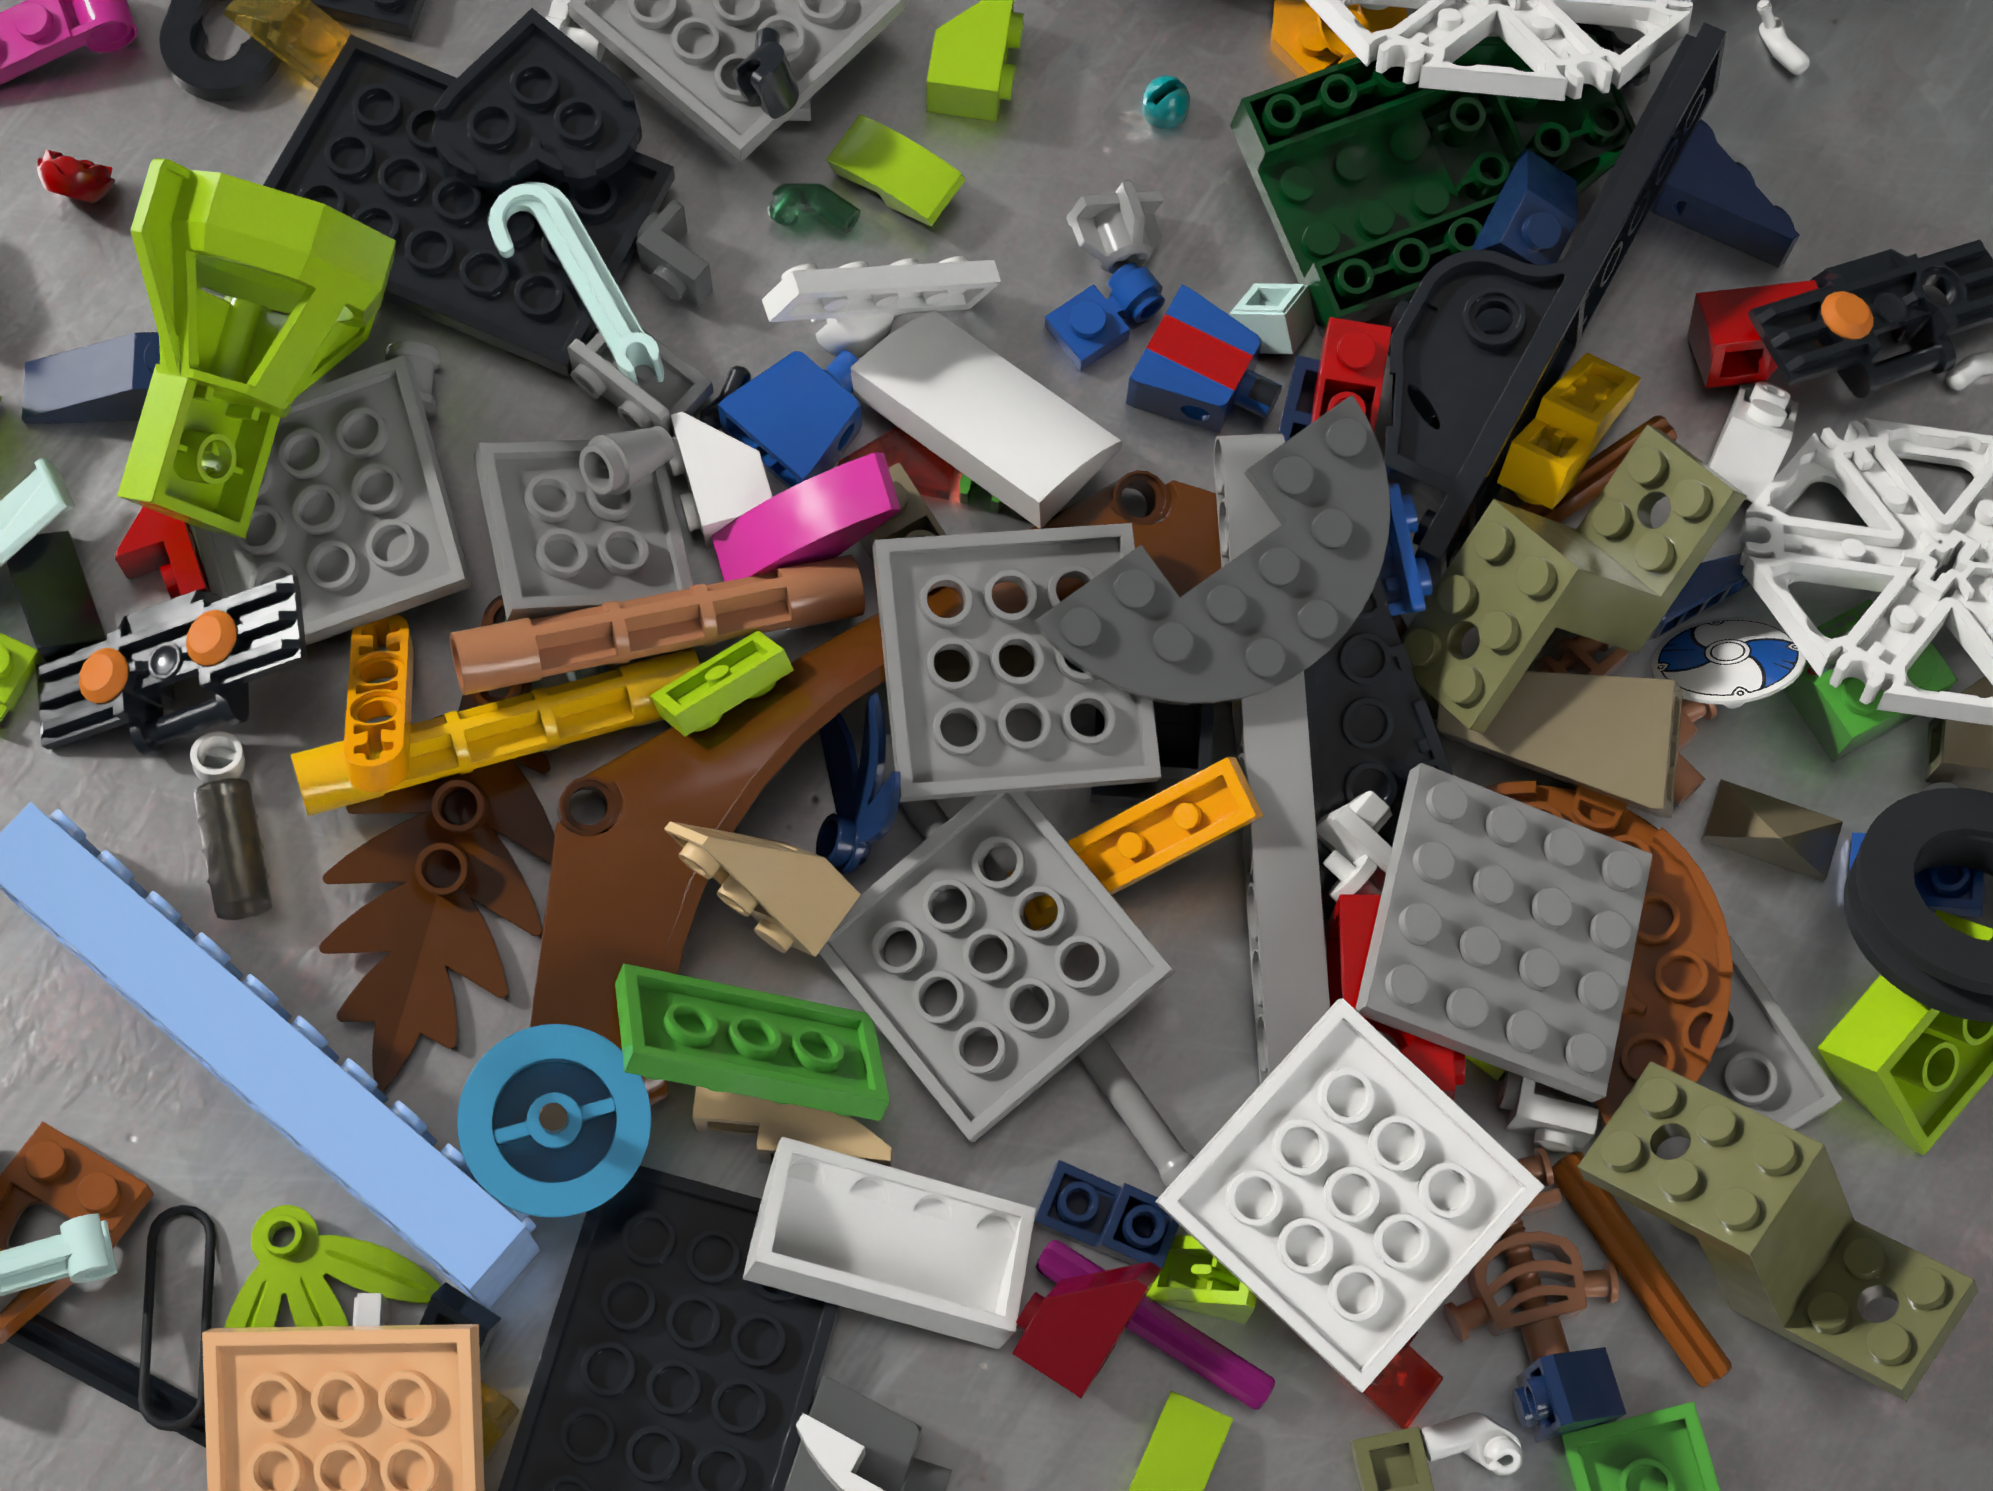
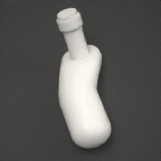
[1756,0,1810,75]
[1945,351,1993,391]

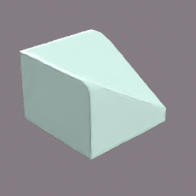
[1230,283,1315,354]

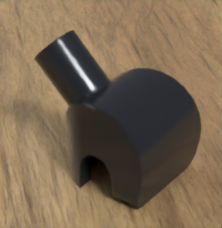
[732,28,799,119]

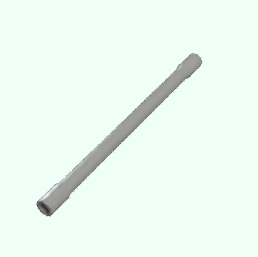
[881,734,1195,1188]

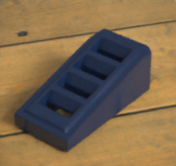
[1647,553,1750,641]

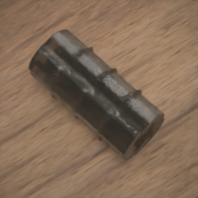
[194,778,273,920]

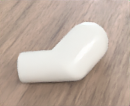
[1420,1412,1523,1476]

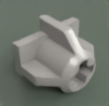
[1066,179,1164,274]

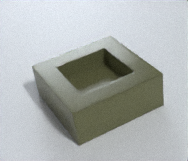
[1350,1426,1434,1491]

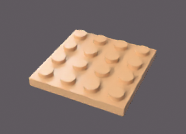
[202,1324,485,1491]

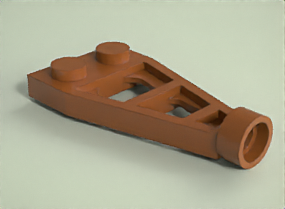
[0,1121,154,1345]

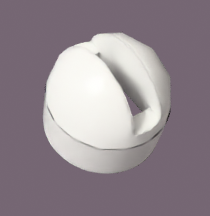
[190,731,245,788]

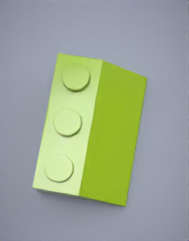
[1818,909,1993,1155]

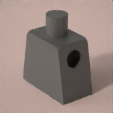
[784,1376,952,1491]

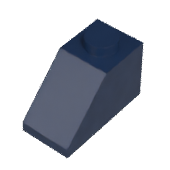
[1471,148,1578,265]

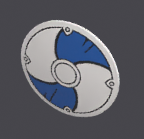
[1651,617,1806,709]

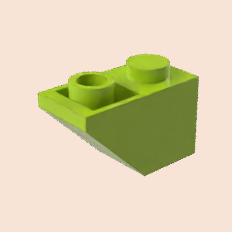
[926,0,1024,122]

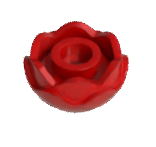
[37,149,115,203]

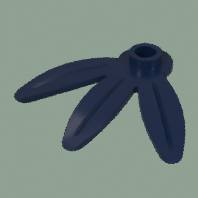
[816,693,901,875]

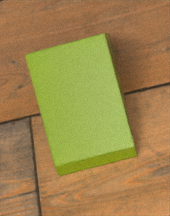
[1146,1235,1257,1324]

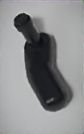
[699,366,752,430]

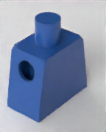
[718,350,862,489]

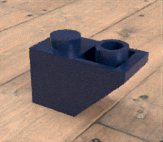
[1512,1347,1627,1443]

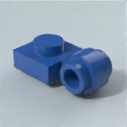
[1045,262,1165,372]

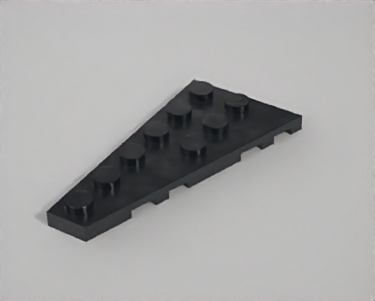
[1304,576,1453,920]

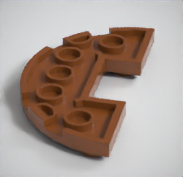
[1483,781,1733,1128]

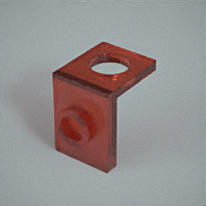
[1336,1331,1443,1429]

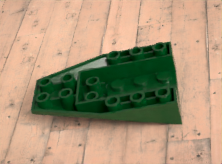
[1230,33,1636,339]

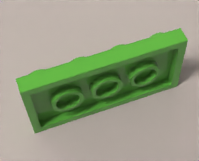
[615,963,890,1121]

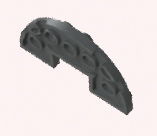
[1033,394,1390,705]

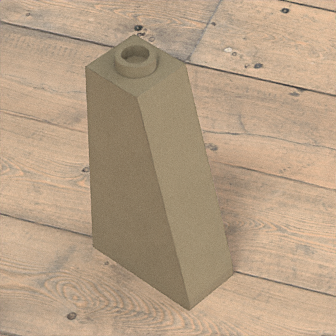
[1429,671,1683,818]

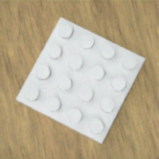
[1155,998,1545,1393]

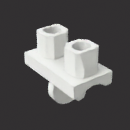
[1316,791,1392,902]

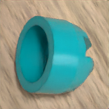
[1142,75,1190,129]

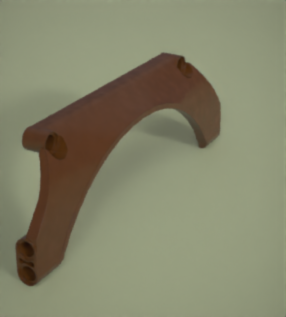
[529,470,1408,1106]

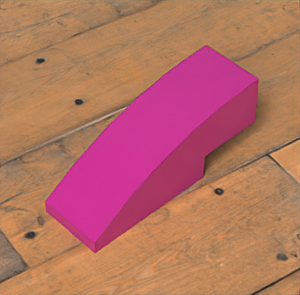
[712,452,901,581]

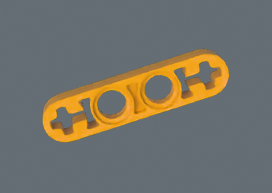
[343,614,414,792]

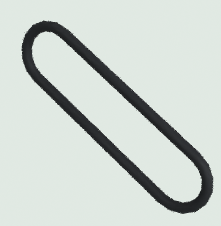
[138,1205,216,1432]

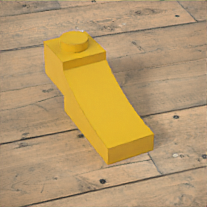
[1497,352,1641,510]

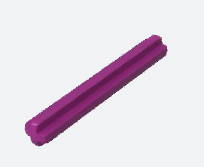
[1036,1240,1275,1410]

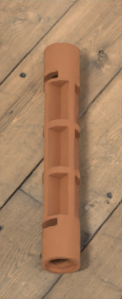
[450,554,865,695]

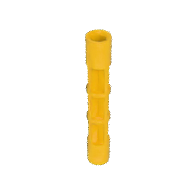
[290,647,700,816]

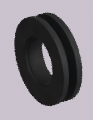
[1844,788,1993,1022]

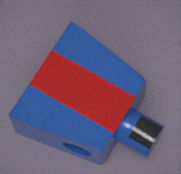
[1126,284,1282,432]

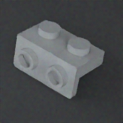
[567,327,714,437]

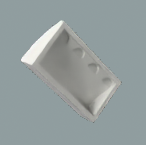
[850,310,1122,529]
[743,1137,1036,1349]

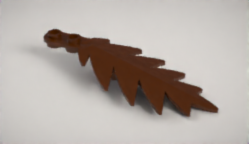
[319,594,555,1092]

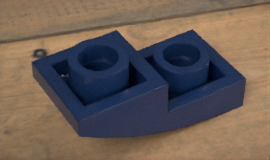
[1033,1160,1179,1268]

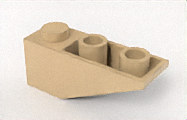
[664,821,861,957]

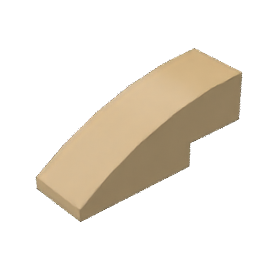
[692,1086,892,1167]

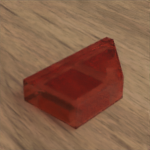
[837,427,956,500]

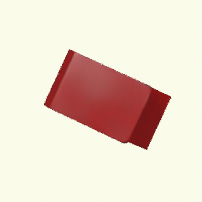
[115,507,210,599]

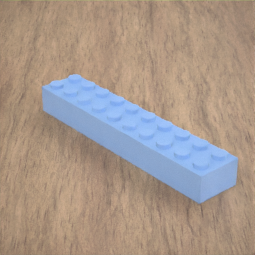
[0,802,541,1310]

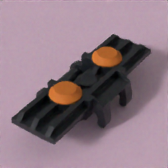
[36,574,307,755]

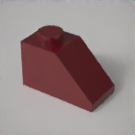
[1012,1261,1162,1398]

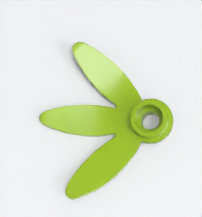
[224,1205,441,1328]

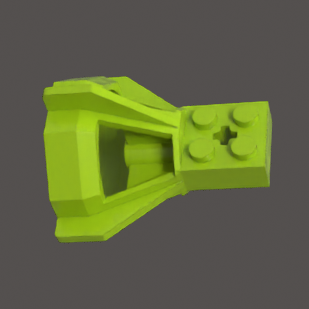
[117,158,396,538]

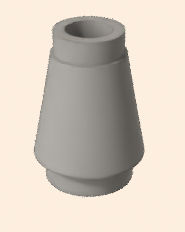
[579,426,674,496]

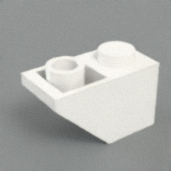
[1707,381,1799,503]
[668,412,773,550]

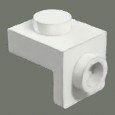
[1499,1071,1599,1153]

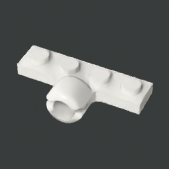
[762,256,1002,358]

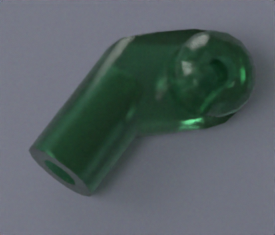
[767,183,861,235]

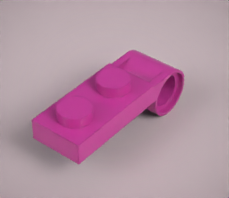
[0,0,137,85]

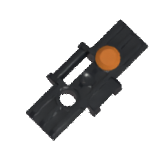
[1748,239,1993,398]

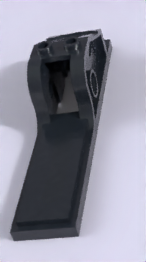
[1384,22,1727,591]

